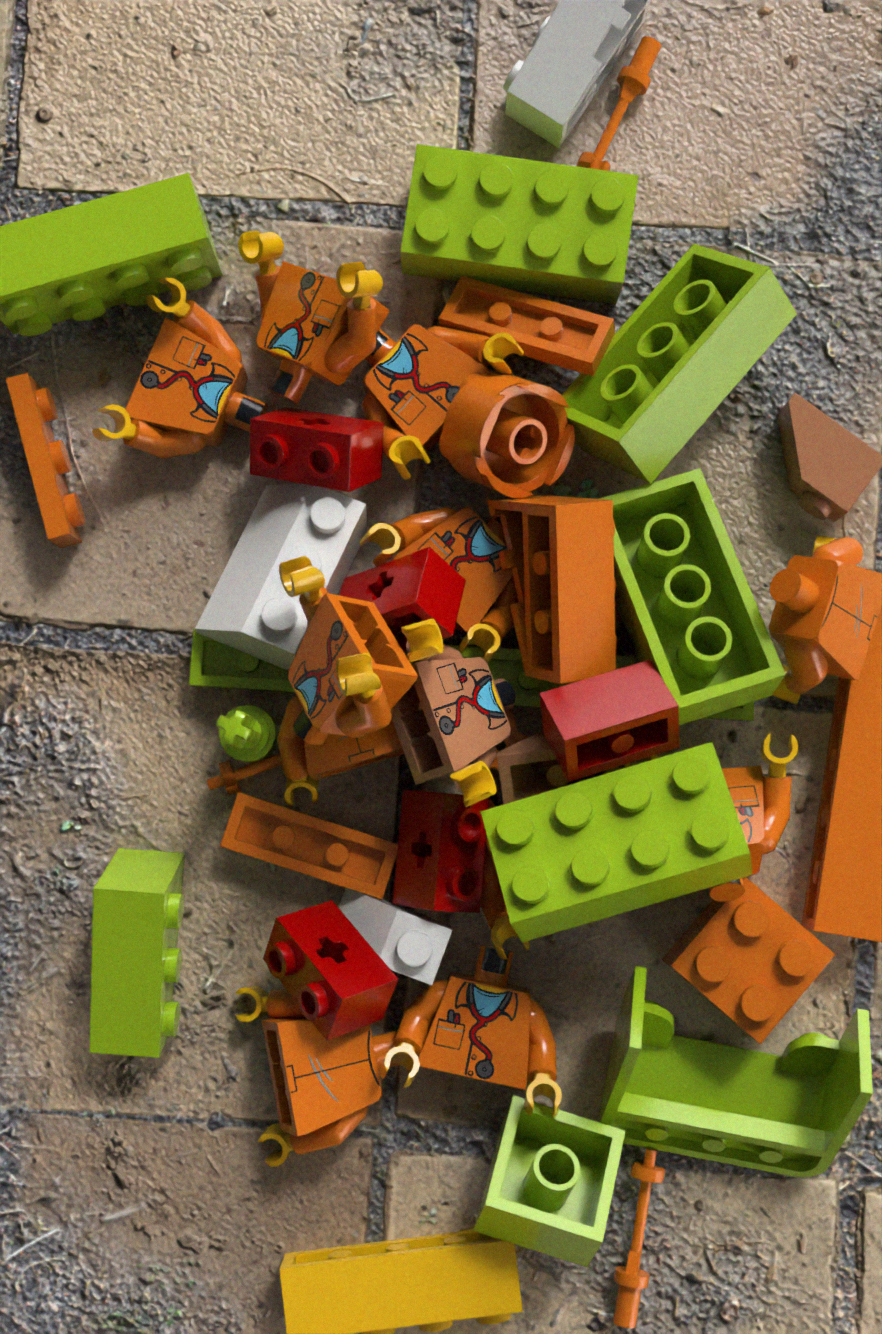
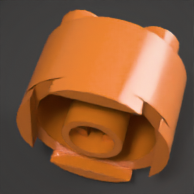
[439,372,575,498]

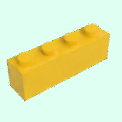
[279,1229,523,1334]

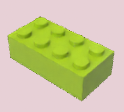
[400,144,639,304]
[0,173,223,336]
[562,244,797,484]
[599,468,786,725]
[481,742,753,943]

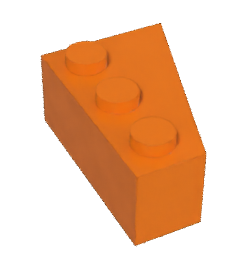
[487,495,617,684]

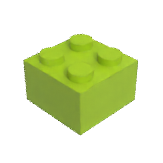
[473,1095,626,1267]

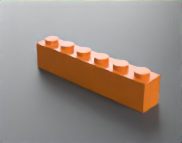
[801,606,882,942]

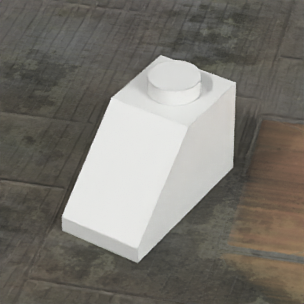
[338,888,452,985]

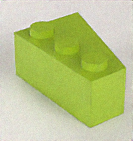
[89,848,185,1058]

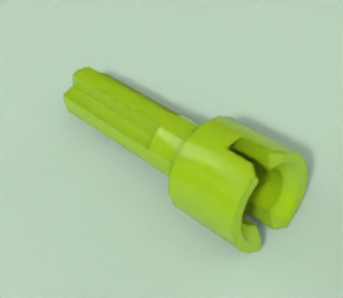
[216,705,279,763]

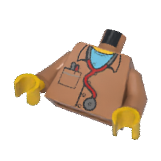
[391,618,516,807]

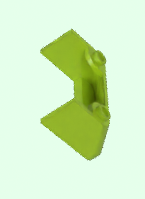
[600,966,873,1177]

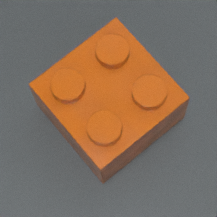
[662,877,836,1044]

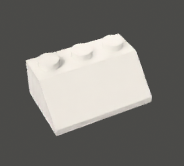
[195,484,368,671]

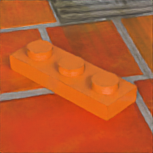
[438,276,615,377]
[6,373,85,548]
[220,792,398,899]

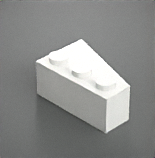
[503,0,651,148]

